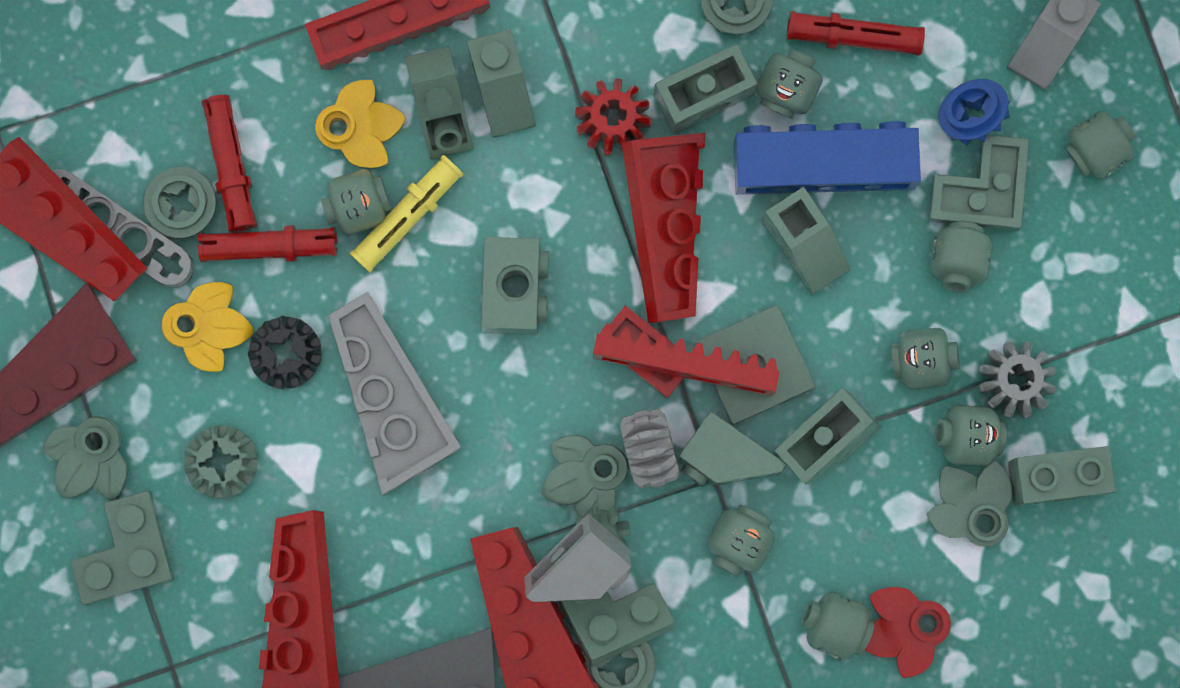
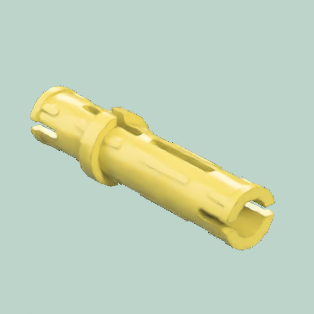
[349,155,464,273]

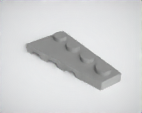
[328,292,462,496]

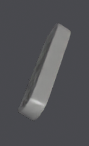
[53,169,194,288]

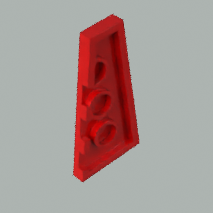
[622,132,706,323]
[0,137,148,301]
[259,510,339,688]
[470,527,600,688]

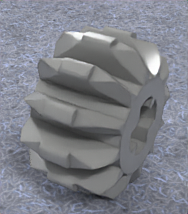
[978,341,1057,419]
[620,409,679,488]

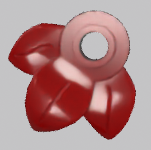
[865,587,951,678]

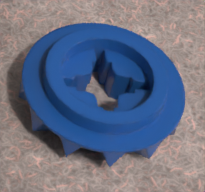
[939,79,1011,146]

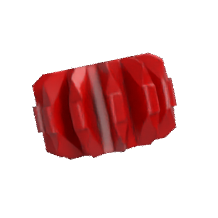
[575,78,651,156]

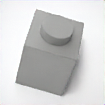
[1007,0,1101,91]
[524,514,632,602]

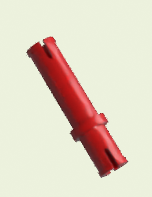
[787,11,925,56]
[201,95,257,233]
[198,225,338,263]

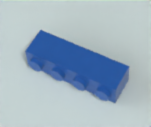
[734,121,921,195]

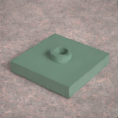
[694,304,816,426]

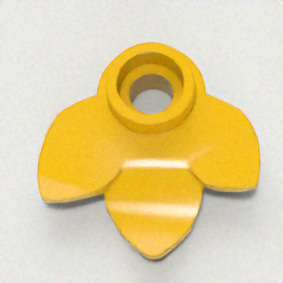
[315,80,406,169]
[161,282,253,372]

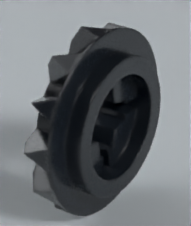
[248,316,322,389]

